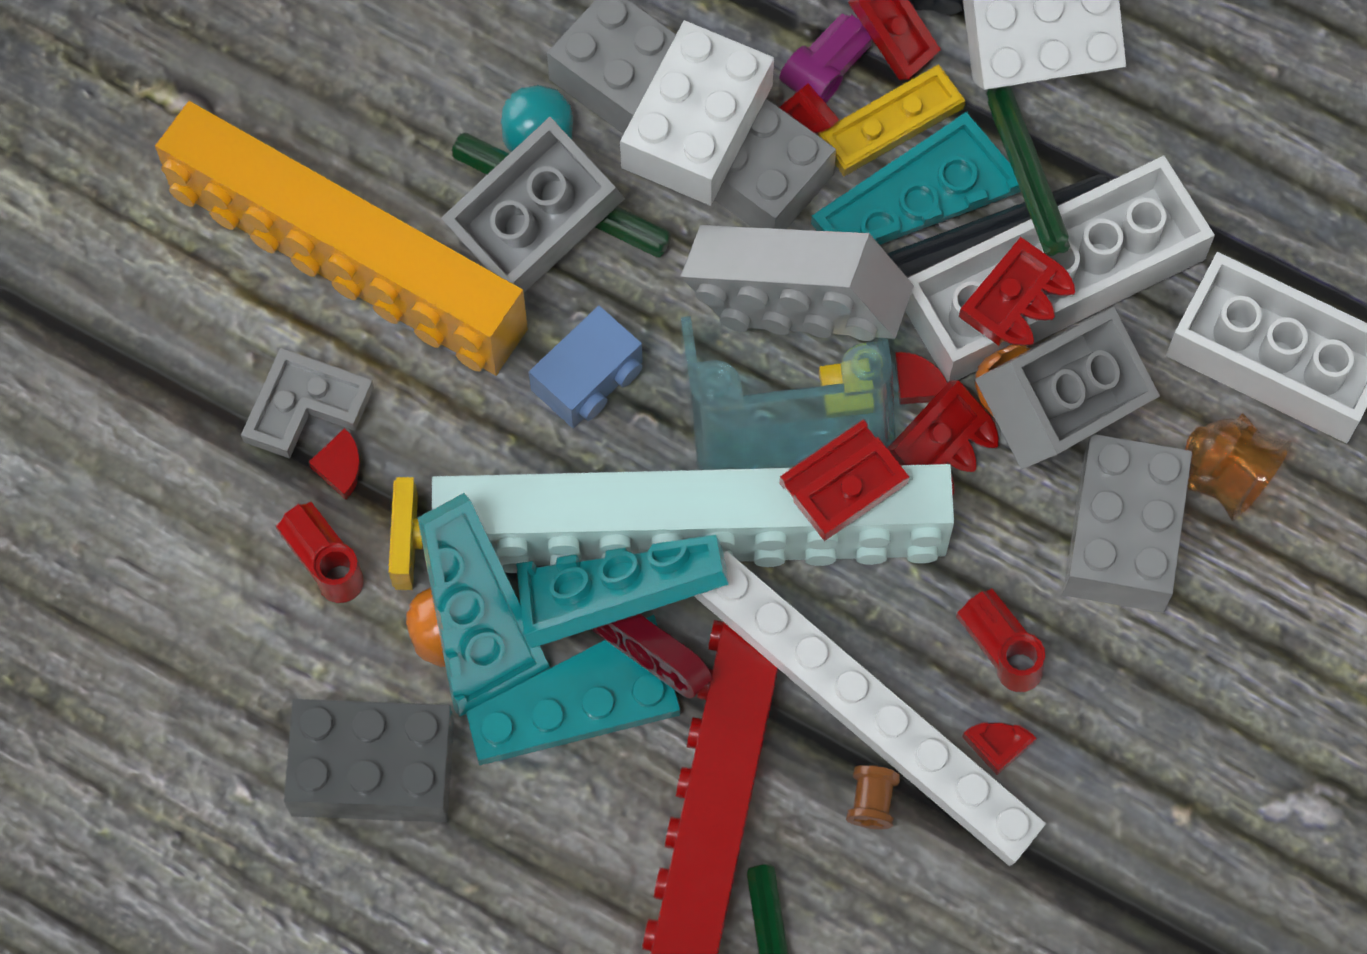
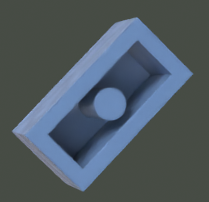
[528,305,643,428]

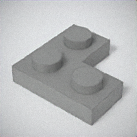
[241,348,374,458]

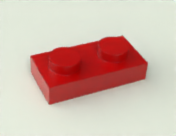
[848,0,941,80]

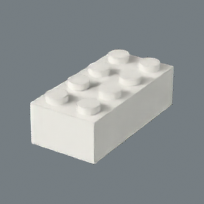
[1166,252,1367,444]

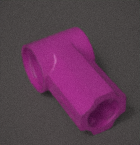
[779,13,873,103]

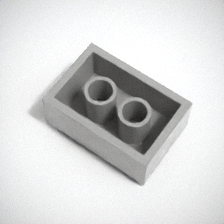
[441,117,625,293]
[975,307,1160,470]
[1062,434,1192,613]

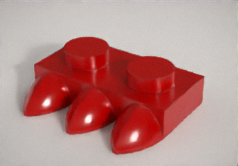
[959,237,1075,346]
[887,380,998,496]

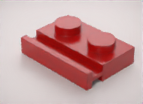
[779,419,910,541]

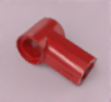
[276,502,363,603]
[956,588,1045,692]

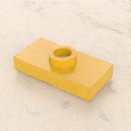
[388,477,423,590]

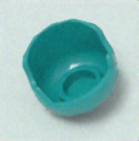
[501,85,574,152]

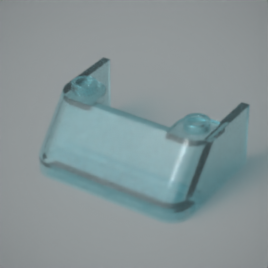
[681,316,896,470]

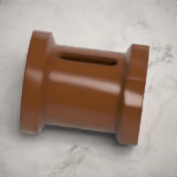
[846,766,900,830]

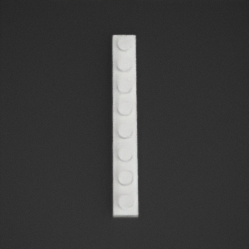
[694,551,1046,866]

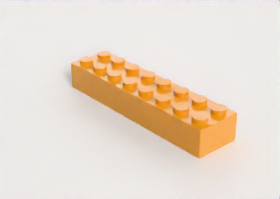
[155,101,528,376]

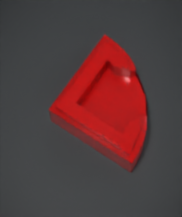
[778,83,839,133]
[894,352,947,405]
[309,428,360,500]
[962,722,1037,775]

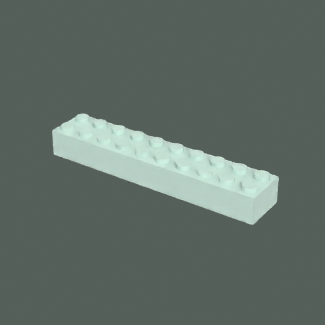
[432,464,954,573]

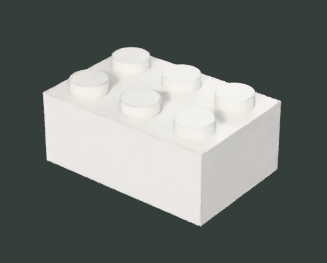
[963,0,1126,90]
[620,20,774,206]

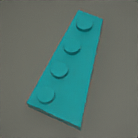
[811,112,1021,245]
[418,493,550,717]
[516,535,729,648]
[466,615,680,766]

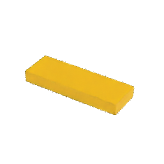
[818,64,965,177]

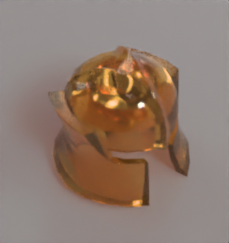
[1185,413,1292,521]

